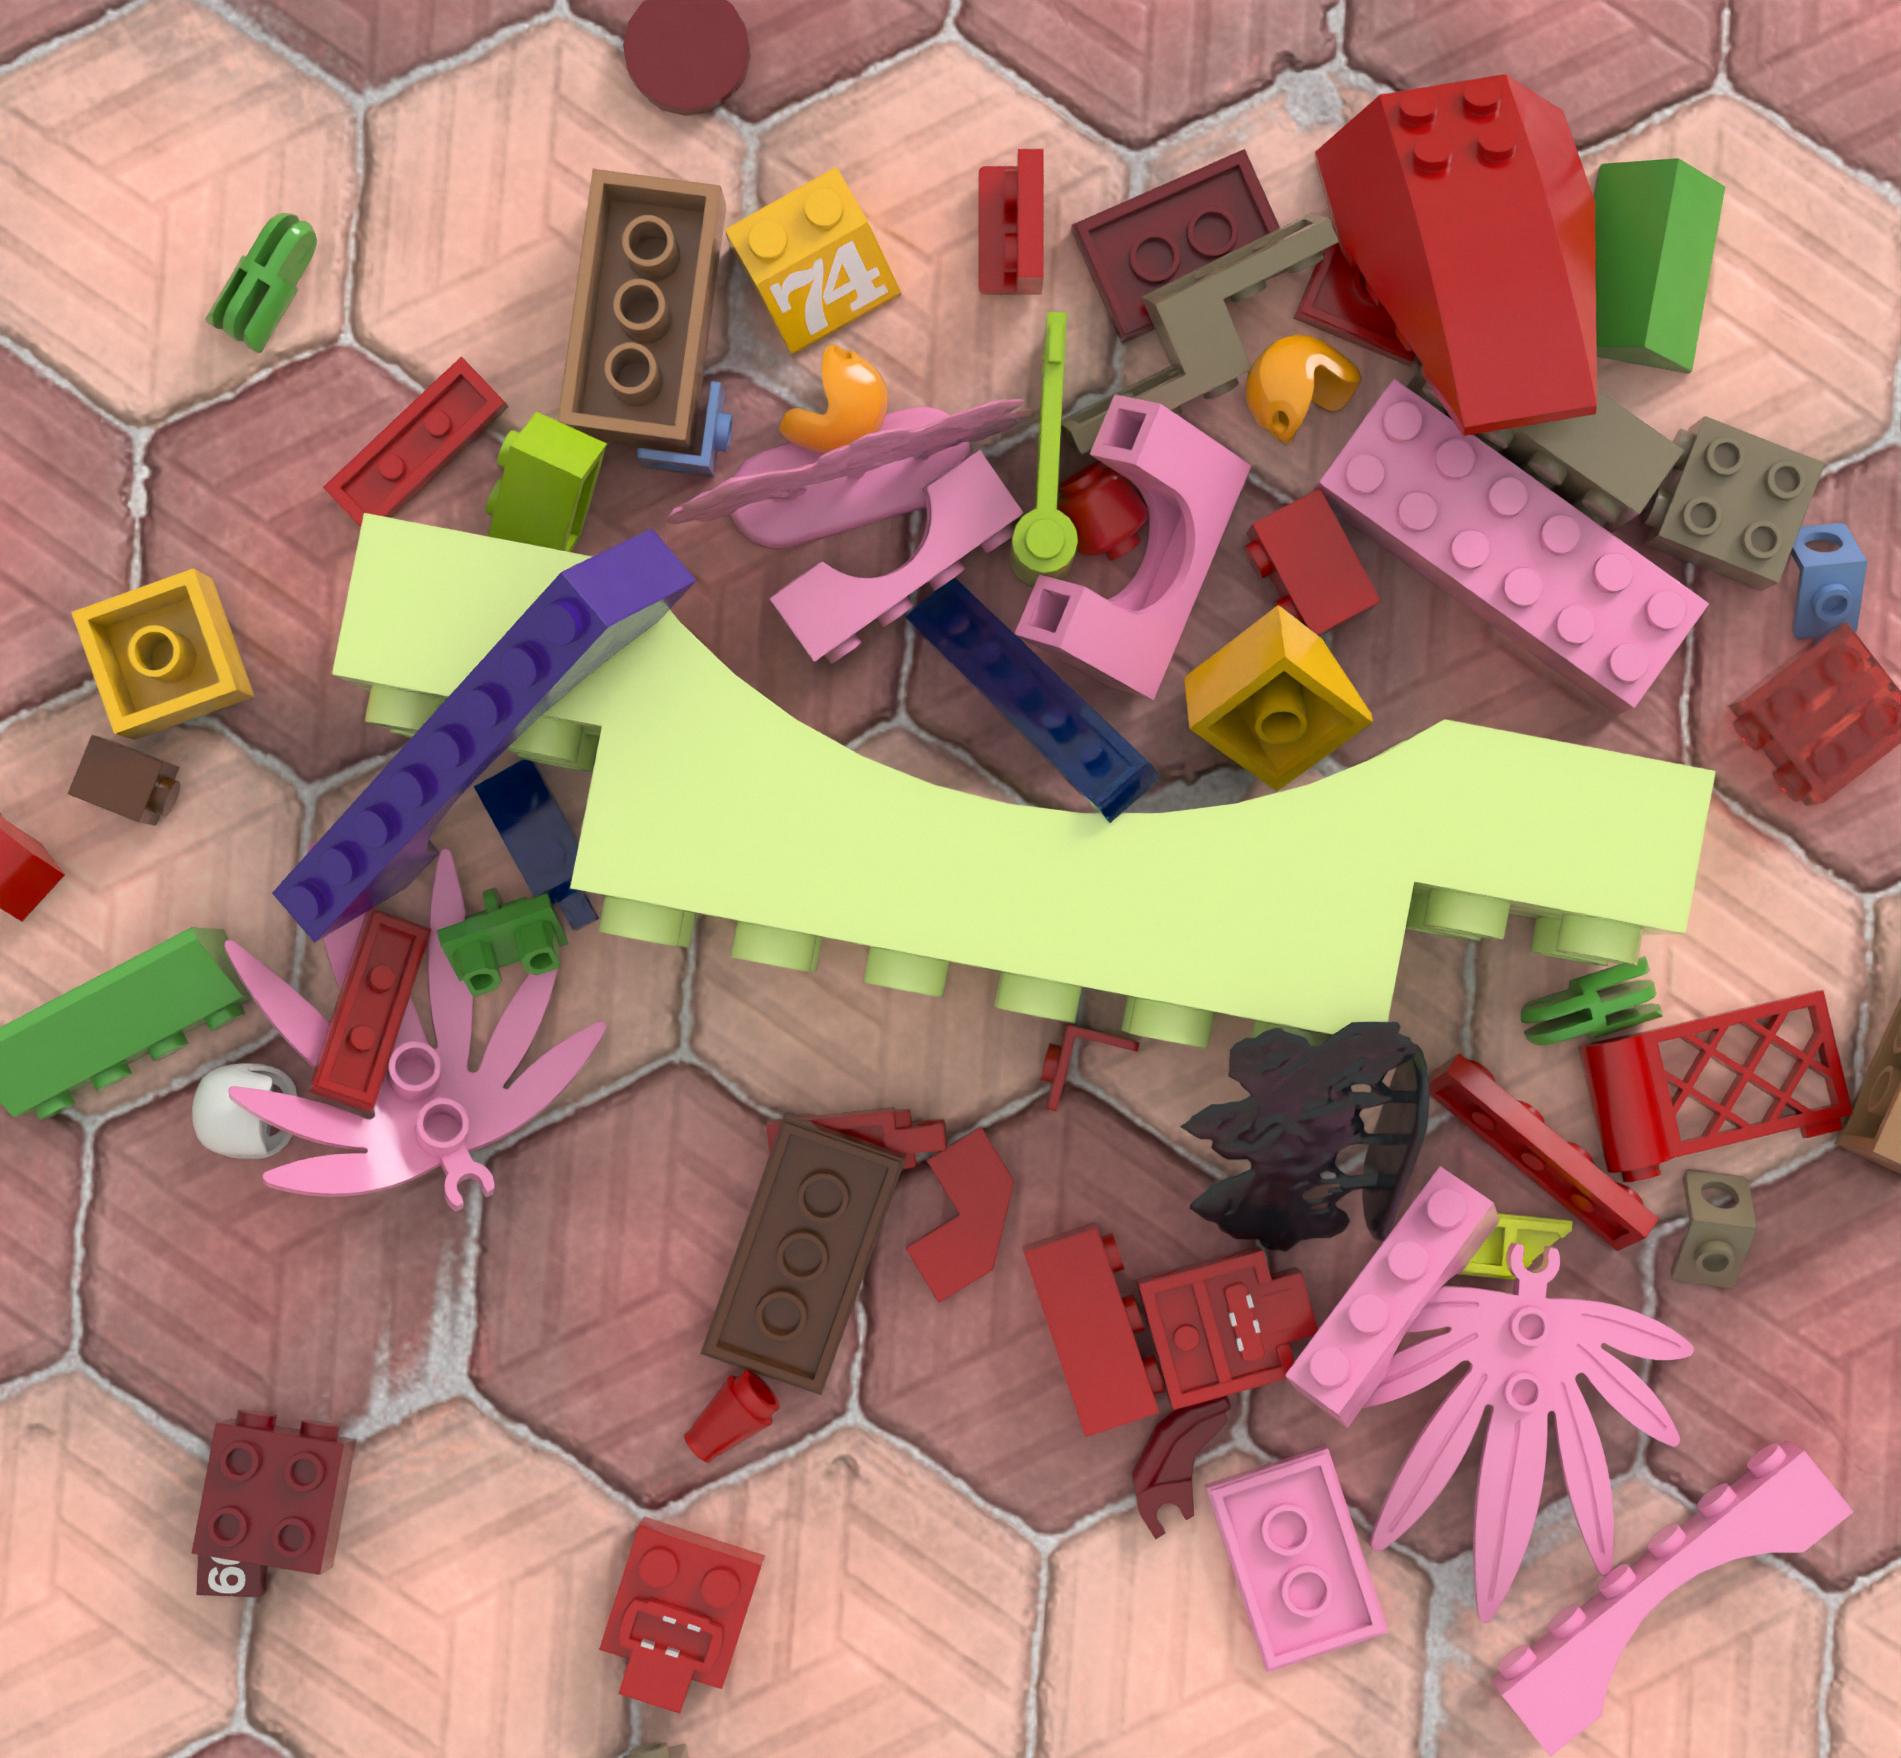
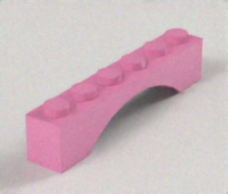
[1490,1441,1854,1757]

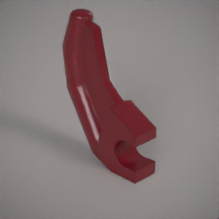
[1132,1396,1231,1540]

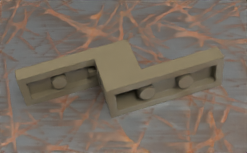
[1061,212,1339,454]

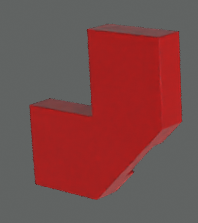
[906,1126,1014,1303]

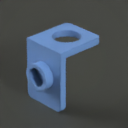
[637,381,733,477]
[1791,523,1867,639]

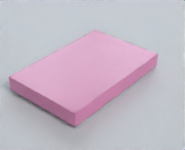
[1205,1445,1388,1672]

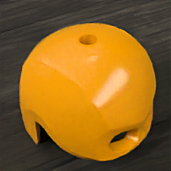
[1245,334,1362,446]
[779,344,888,454]

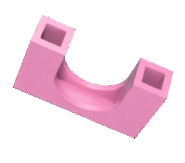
[1014,394,1252,700]

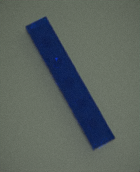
[906,578,1161,823]

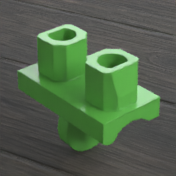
[437,887,569,996]

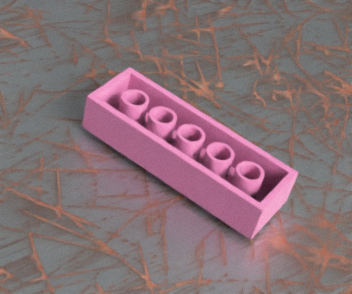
[1311,379,1709,715]

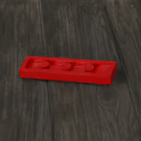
[1428,1053,1659,1251]

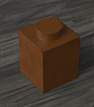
[68,735,180,826]

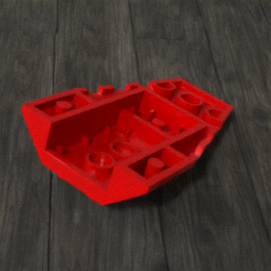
[1315,74,1597,436]

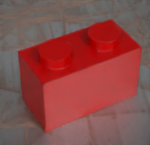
[1244,488,1381,637]

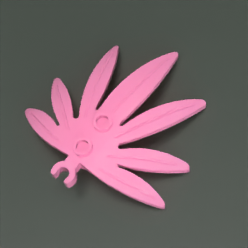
[224,842,607,1212]
[1331,1242,1694,1623]

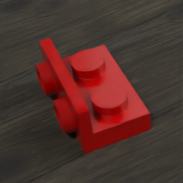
[978,149,1044,295]

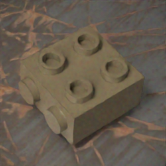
[1642,416,1825,591]

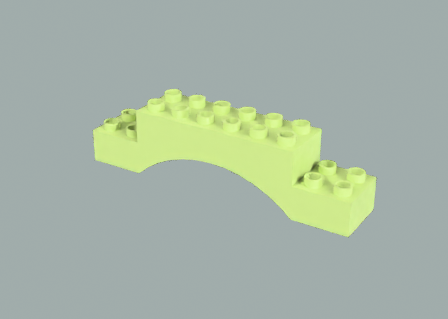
[332,513,1716,1049]

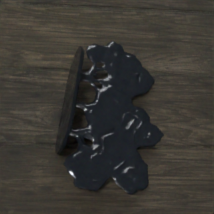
[1180,1022,1429,1252]

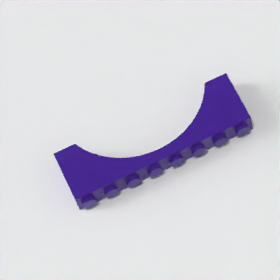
[272,528,697,943]

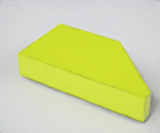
[1458,1212,1573,1280]

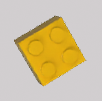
[71,568,255,740]

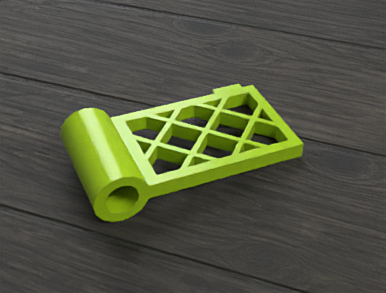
[1010,311,1078,588]

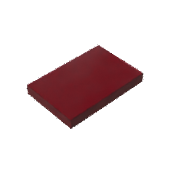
[1071,149,1287,344]

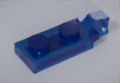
[474,759,599,931]

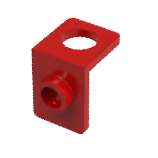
[1040,1024,1140,1112]

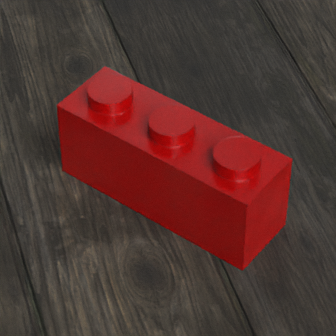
[1022,1222,1165,1437]

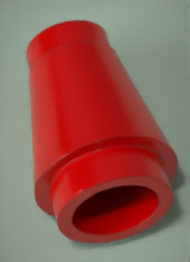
[684,1370,780,1463]

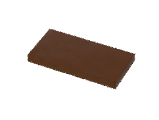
[700,1113,906,1395]

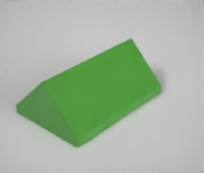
[1593,158,1725,374]

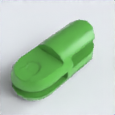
[205,213,317,353]
[1521,956,1663,1045]

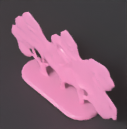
[666,399,1034,549]

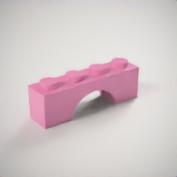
[768,450,1024,664]
[1285,1166,1500,1428]

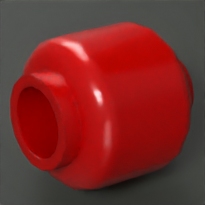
[1057,461,1148,561]

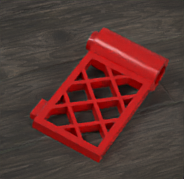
[1578,990,1853,1182]

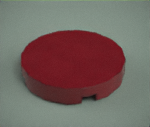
[623,0,751,116]

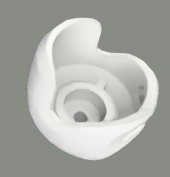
[192,1063,297,1159]

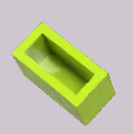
[485,411,607,552]

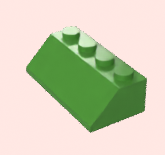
[0,927,253,1121]

